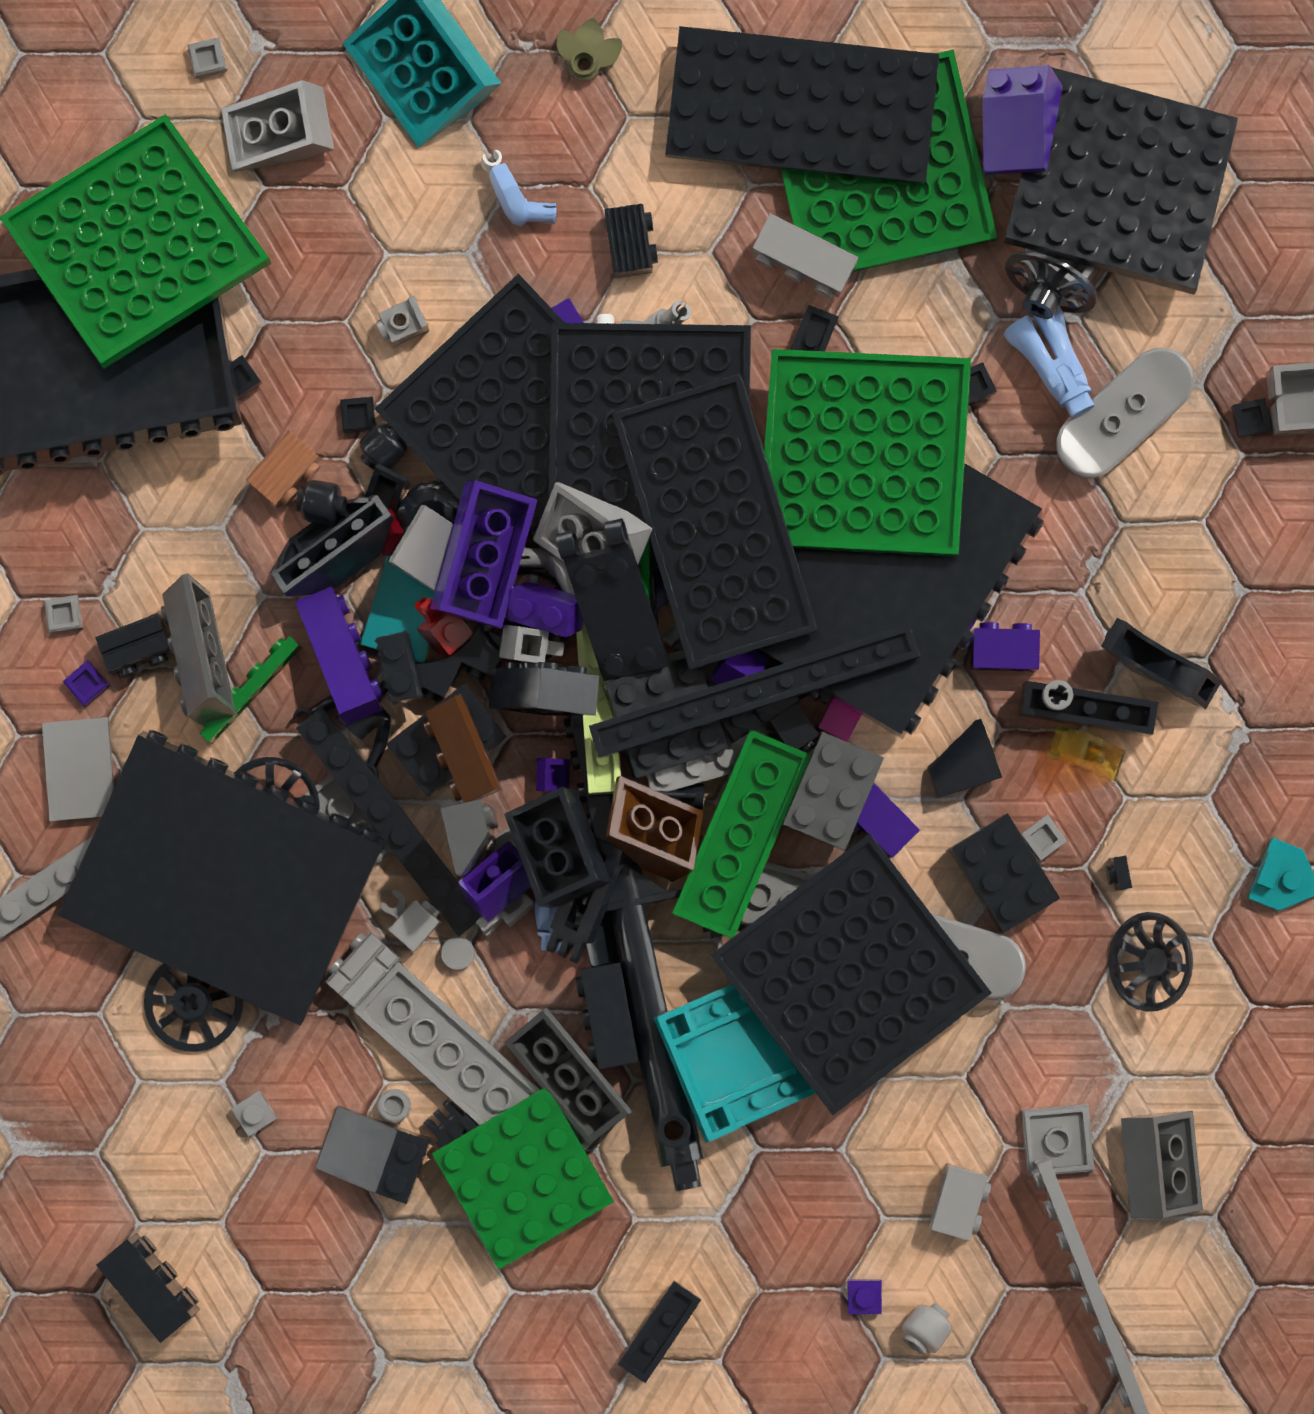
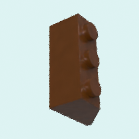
[423,694,503,803]

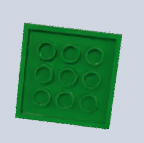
[432,1088,614,1270]

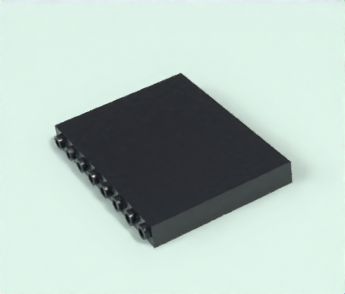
[0,269,242,475]
[756,464,1044,739]
[58,730,386,1026]

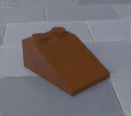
[606,776,704,882]

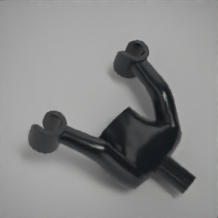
[293,680,392,778]

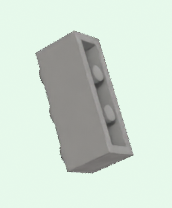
[751,213,859,298]

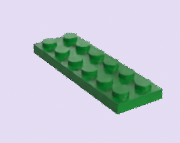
[672,729,811,939]

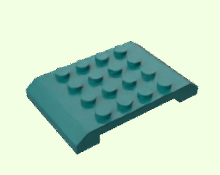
[653,984,816,1143]

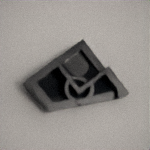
[927,719,1002,799]

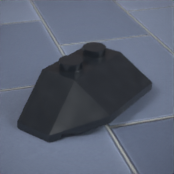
[270,495,394,597]

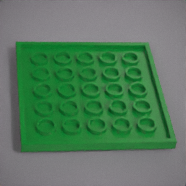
[780,49,998,283]
[0,114,271,369]
[764,349,971,557]

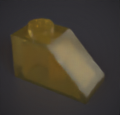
[1047,726,1126,781]

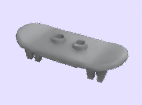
[1056,348,1194,478]
[931,913,1026,1000]

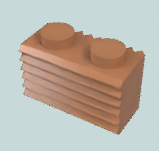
[245,430,321,508]

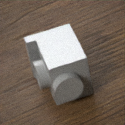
[376,296,430,347]

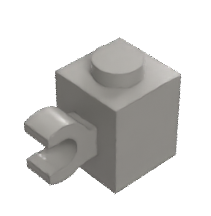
[499,624,564,663]
[380,889,441,952]

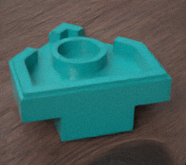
[1247,837,1314,911]

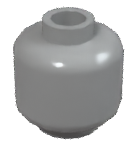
[902,1303,952,1355]

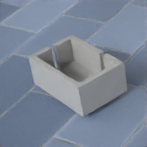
[1266,363,1314,437]

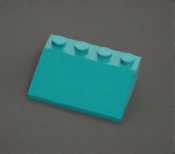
[342,0,502,147]

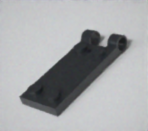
[556,518,668,681]

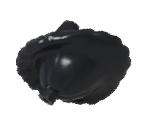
[395,480,460,547]

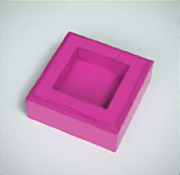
[818,698,861,742]

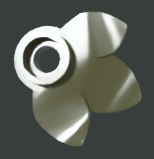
[557,18,622,81]

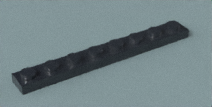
[296,708,482,936]

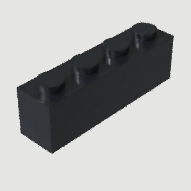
[1018,681,1158,737]

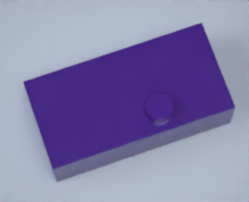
[430,480,537,628]

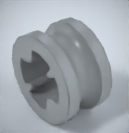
[1042,680,1073,711]

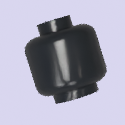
[359,422,408,470]
[296,480,347,525]

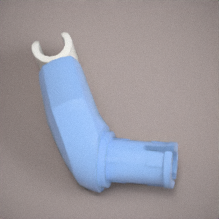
[481,150,556,227]

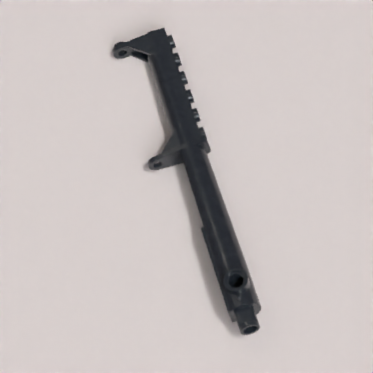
[563,716,703,1191]

